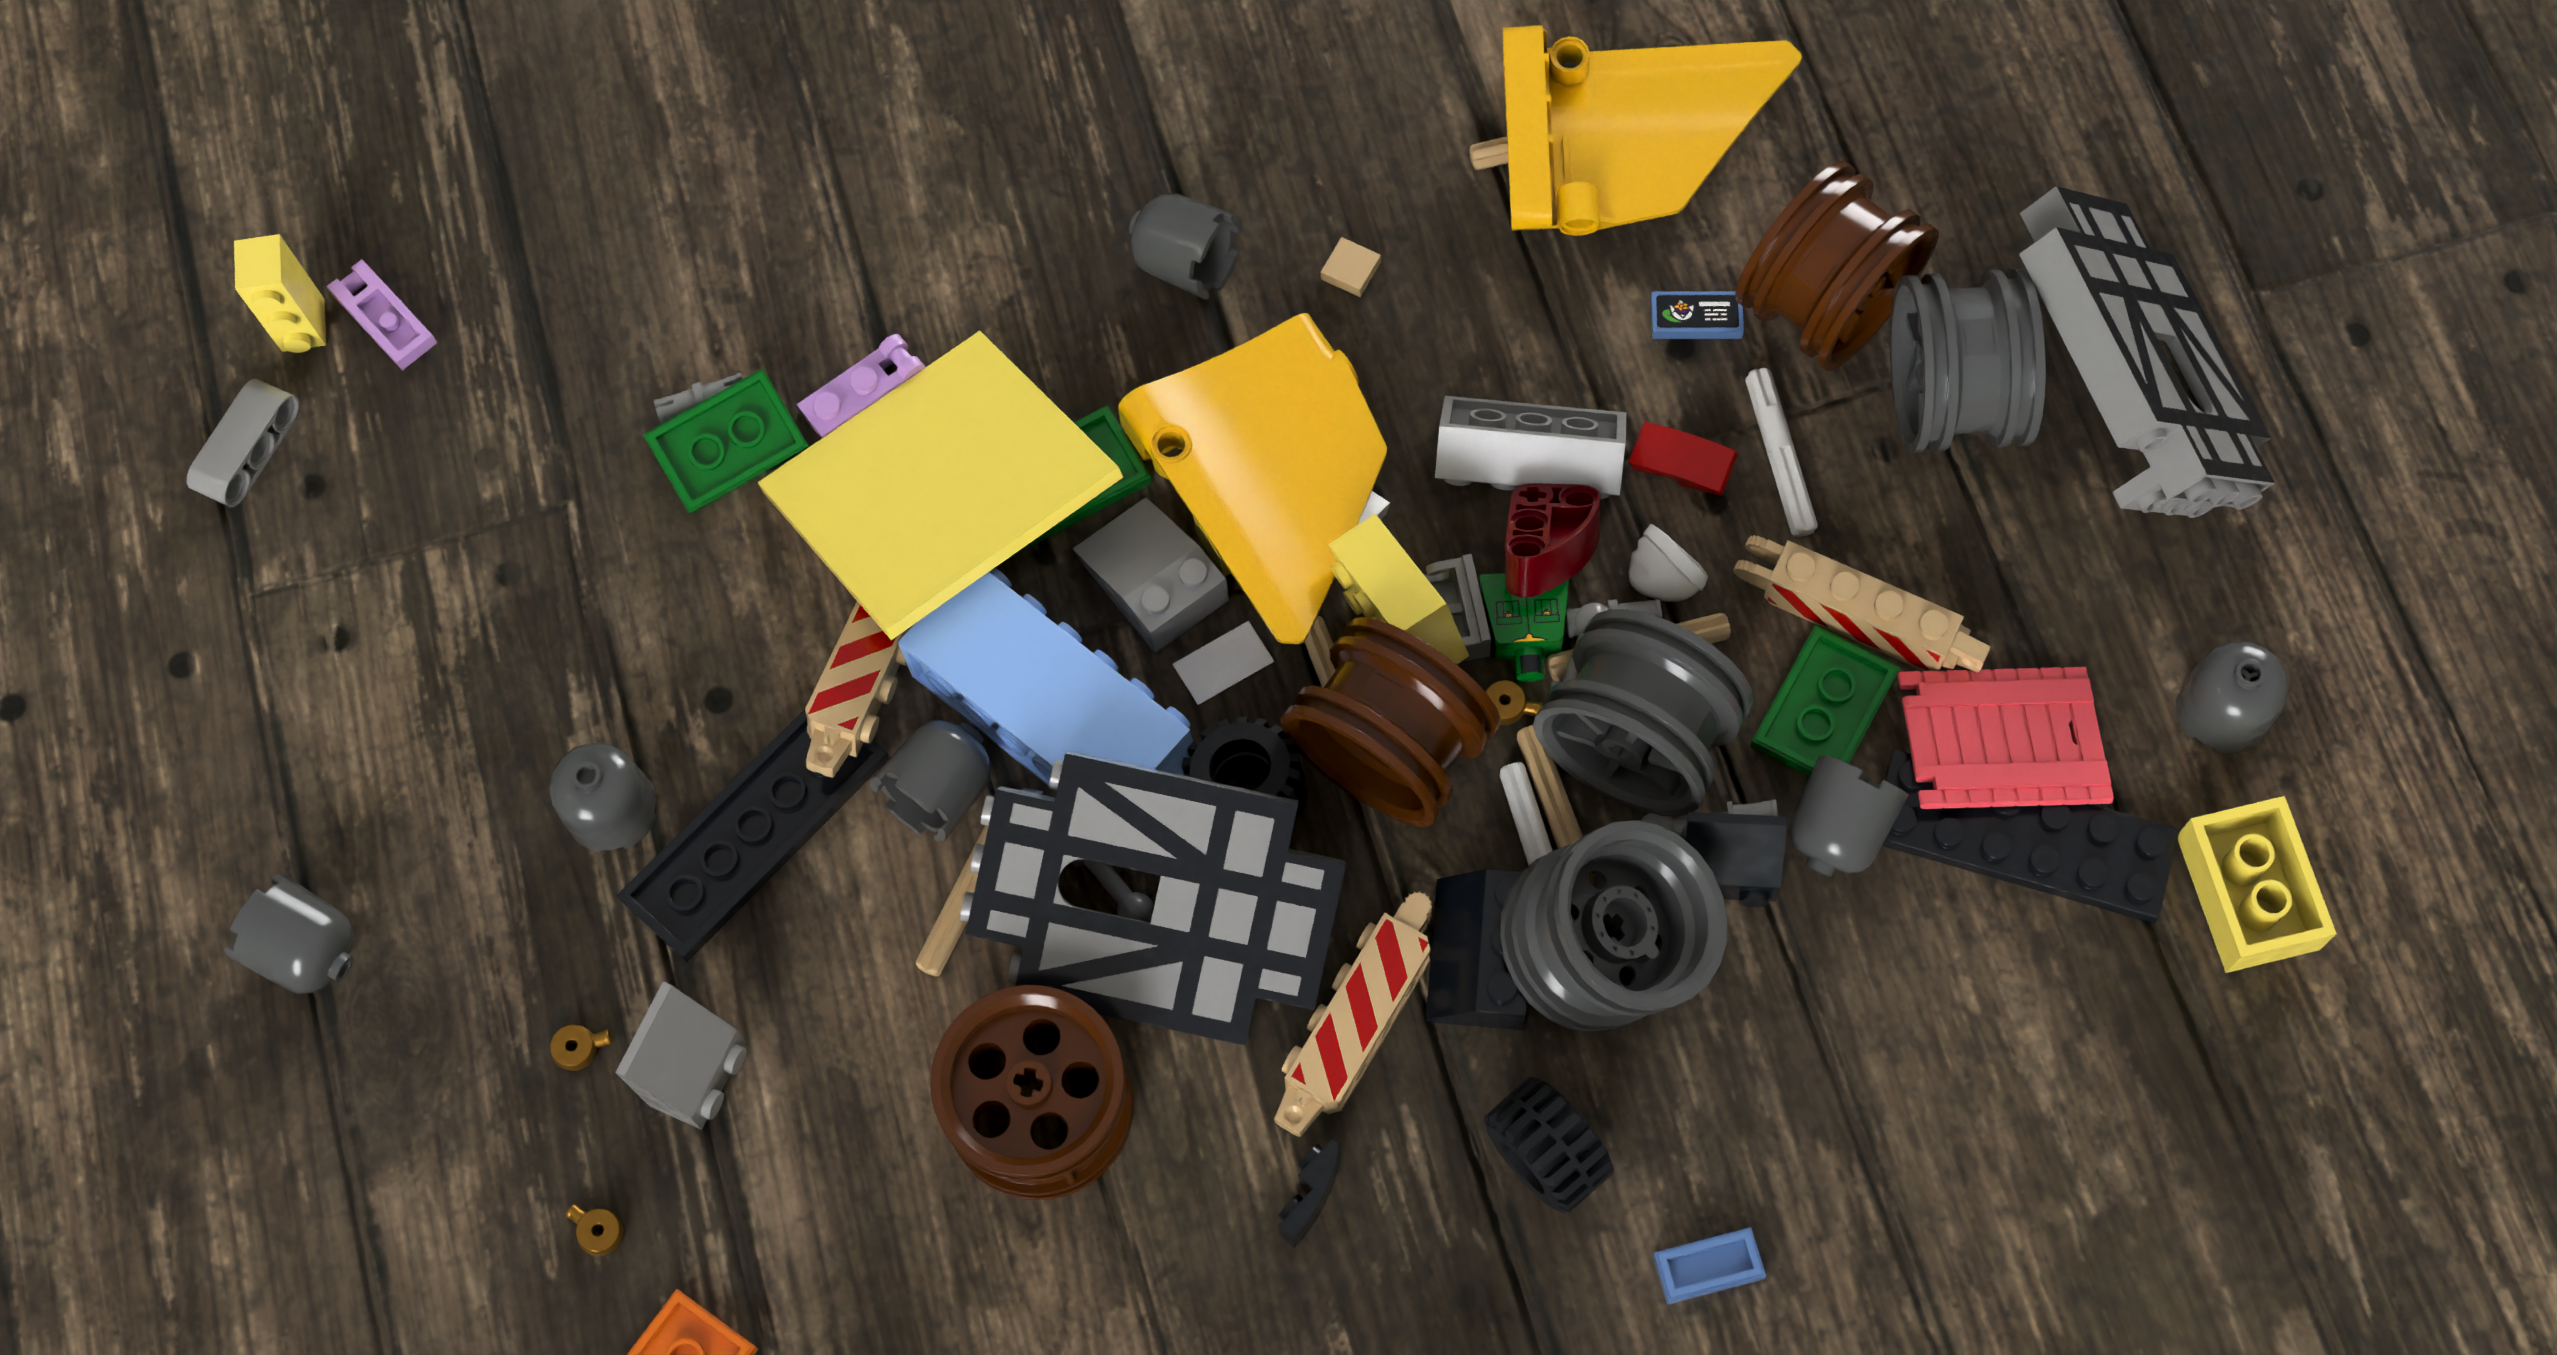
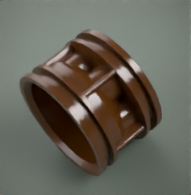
[930,985,1134,1200]

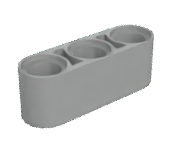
[187,378,299,507]

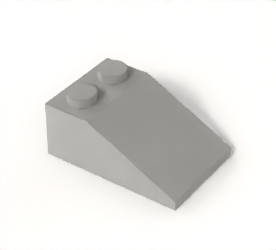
[1072,497,1229,653]
[615,982,747,1130]

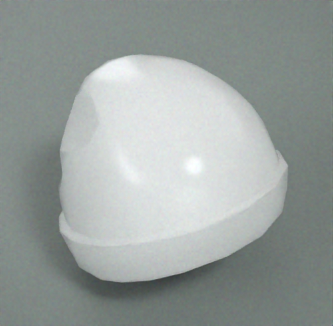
[1628,524,1708,602]

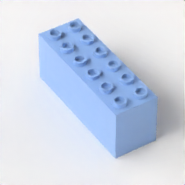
[898,568,1194,792]

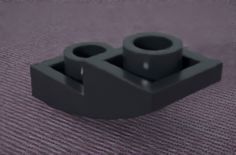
[1278,1139,1340,1249]

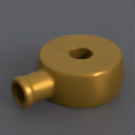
[1485,680,1542,725]
[550,1025,613,1071]
[566,1203,624,1256]

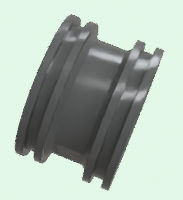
[1890,268,2046,453]
[1533,609,1754,817]
[1500,820,1727,1033]

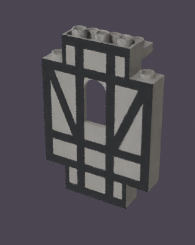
[2019,186,2275,518]
[960,751,1346,1046]

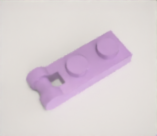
[326,259,437,370]
[796,334,926,439]

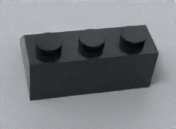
[1425,869,1527,1030]

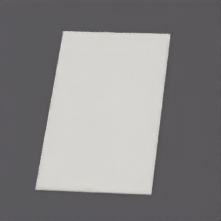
[1172,621,1275,705]

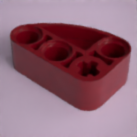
[1505,483,1601,598]

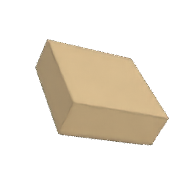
[1321,237,1381,297]

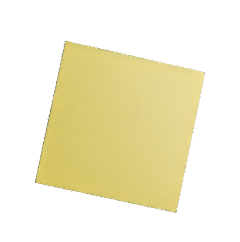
[757,331,1123,640]

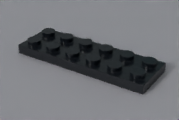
[616,709,890,963]
[1882,749,2179,924]

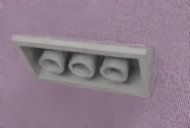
[1435,396,1626,499]

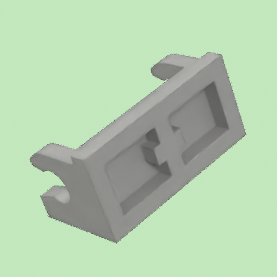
[1424,554,1491,662]

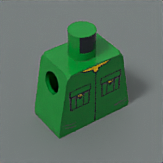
[1479,573,1569,682]

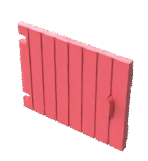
[1897,667,2114,809]

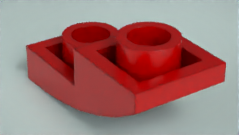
[1628,422,1738,496]

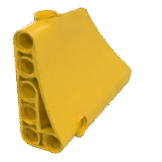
[1502,25,1802,236]
[1118,313,1387,644]

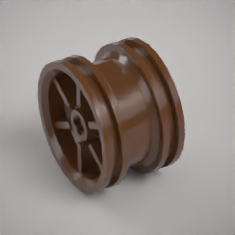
[1735,160,1939,371]
[1280,617,1501,827]

